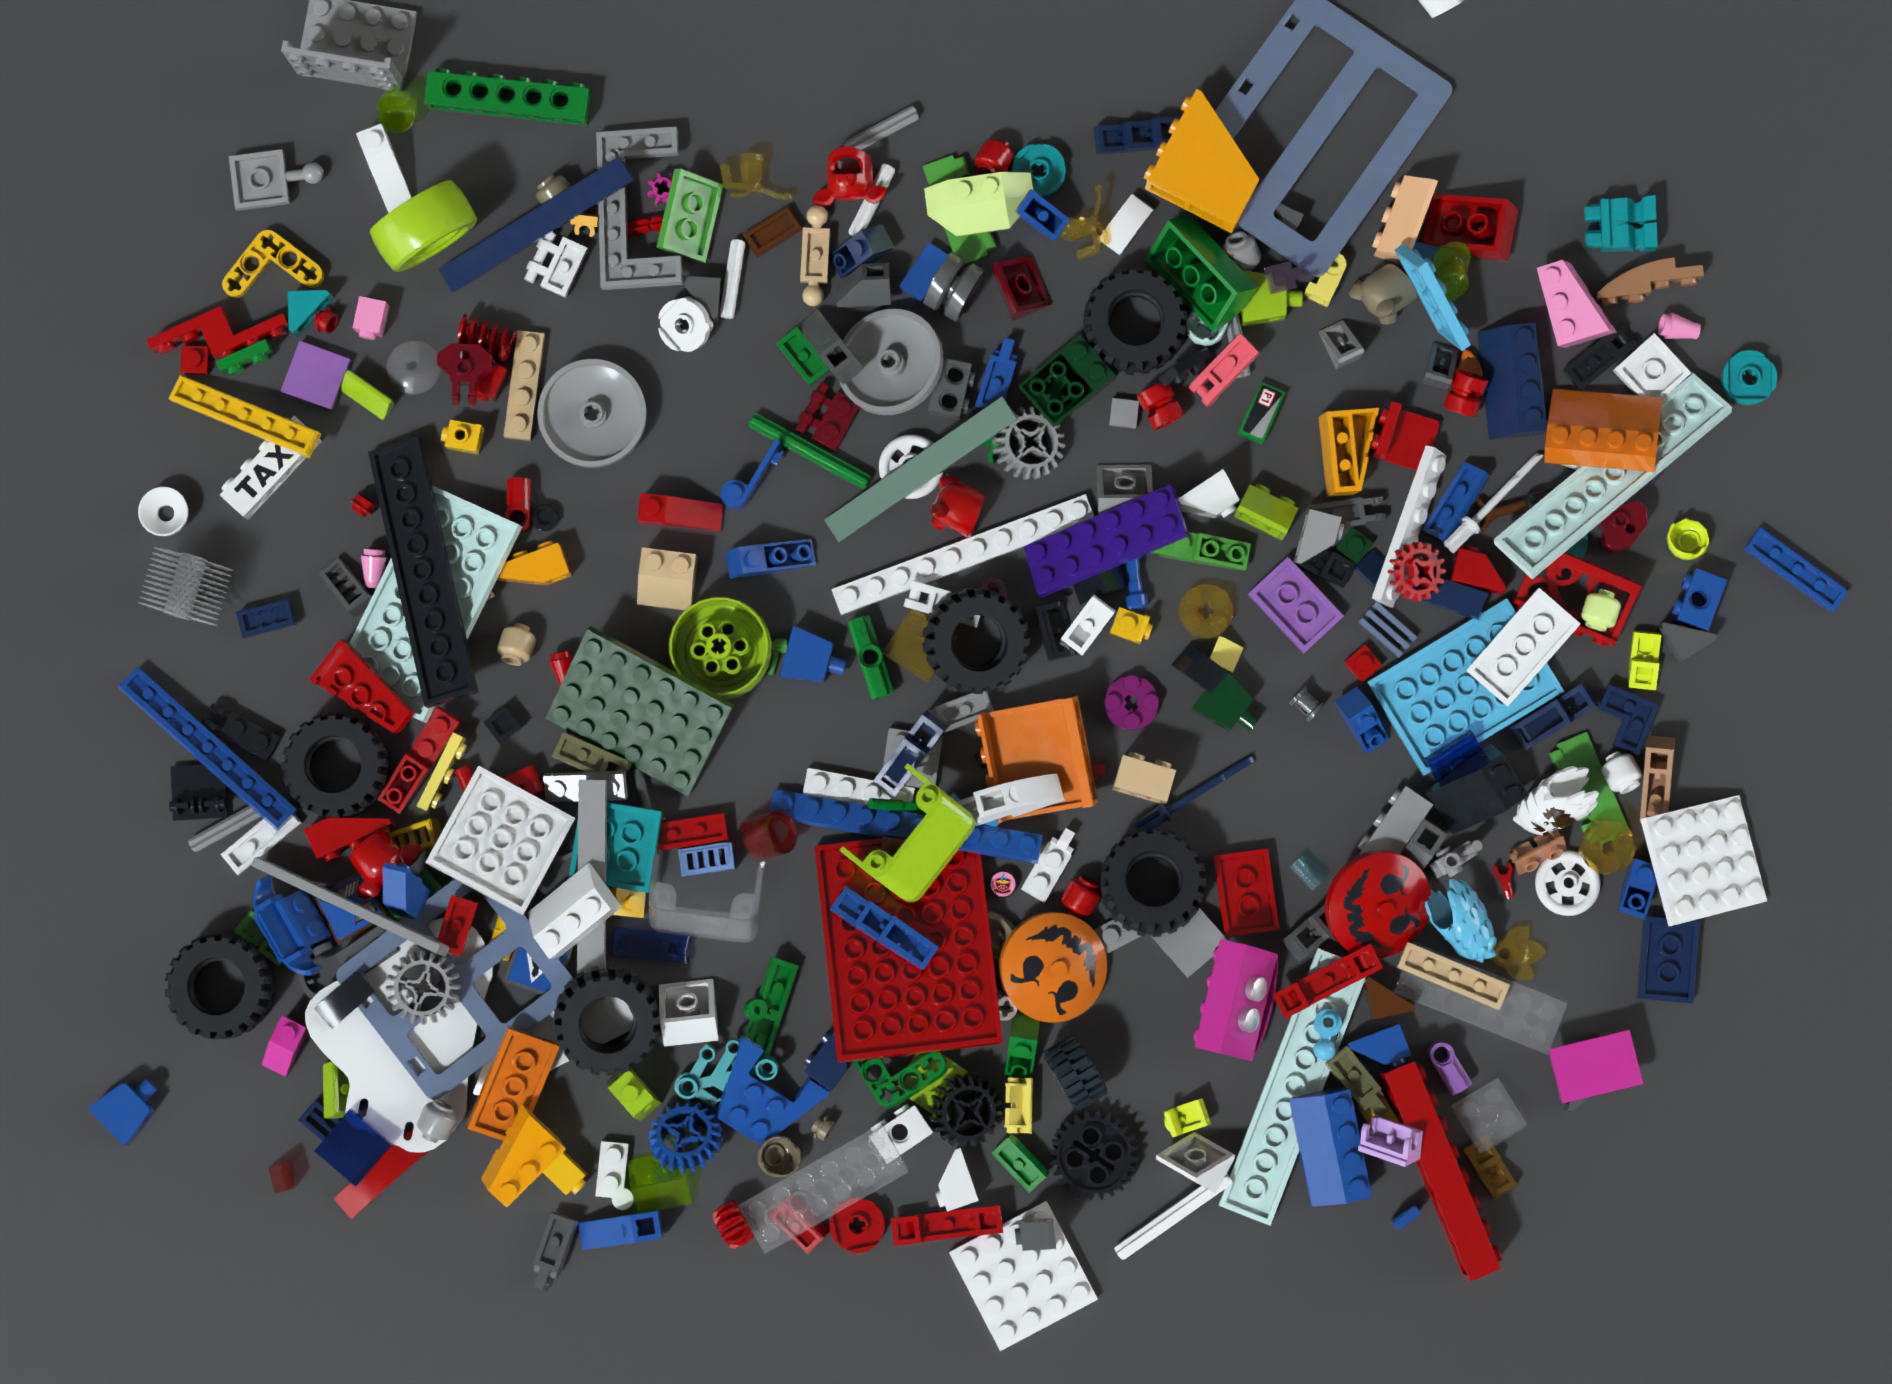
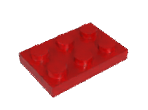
[1213,848,1279,937]

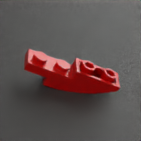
[378,706,462,814]

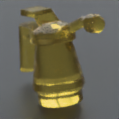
[720,153,791,201]
[1061,184,1109,261]

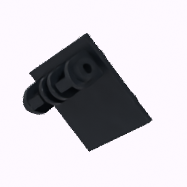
[169,764,228,821]

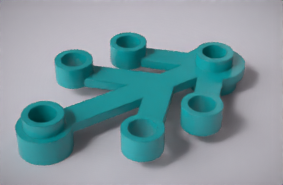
[674,1038,779,1112]

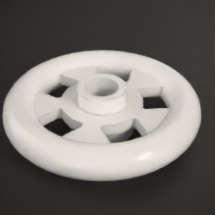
[879,434,943,499]
[1535,850,1601,916]

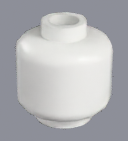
[1601,752,1642,794]

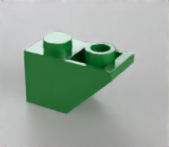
[1005,1014,1040,1078]

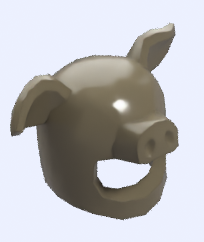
[1348,264,1418,325]

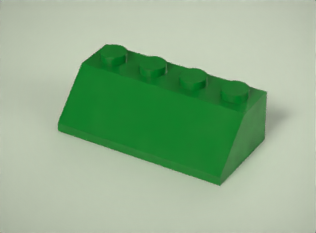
[1145,215,1258,332]

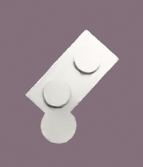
[595,1141,634,1210]

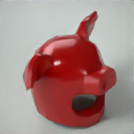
[812,146,887,206]
[930,476,985,538]
[349,830,423,900]

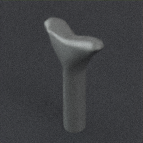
[633,769,666,822]

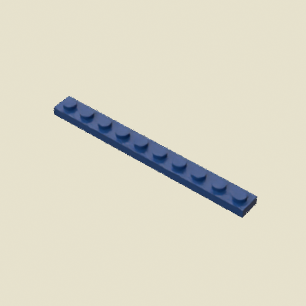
[769,789,1043,864]

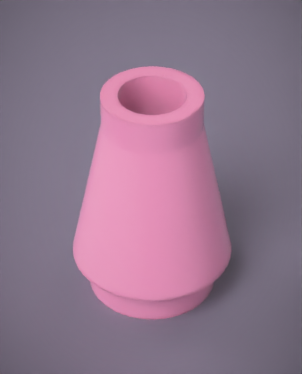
[1658,312,1701,339]
[361,548,388,588]

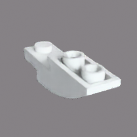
[957,773,1065,826]

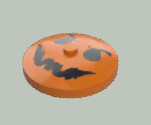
[999,912,1107,1023]

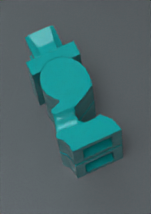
[1584,195,1658,252]

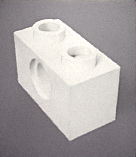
[869,1104,933,1164]

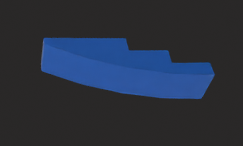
[829,886,939,970]

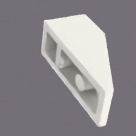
[356,124,412,213]

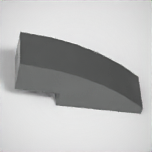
[1281,904,1332,961]

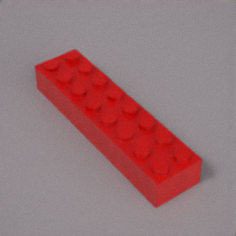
[1378,1061,1503,1282]

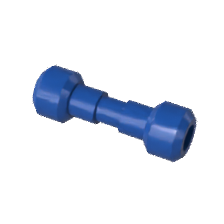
[1126,556,1148,610]

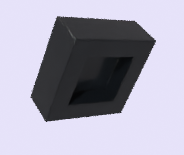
[483,706,522,744]

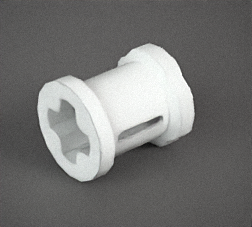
[997,990,1017,1021]

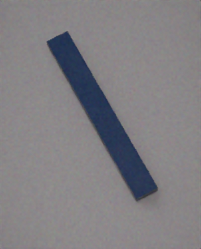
[438,157,635,292]

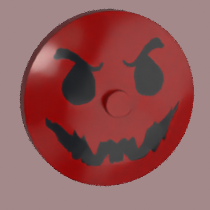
[1325,850,1431,959]

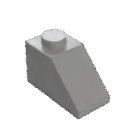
[1294,509,1344,564]

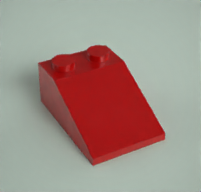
[1422,194,1518,261]

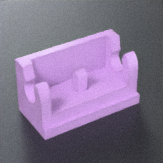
[1358,1115,1423,1167]

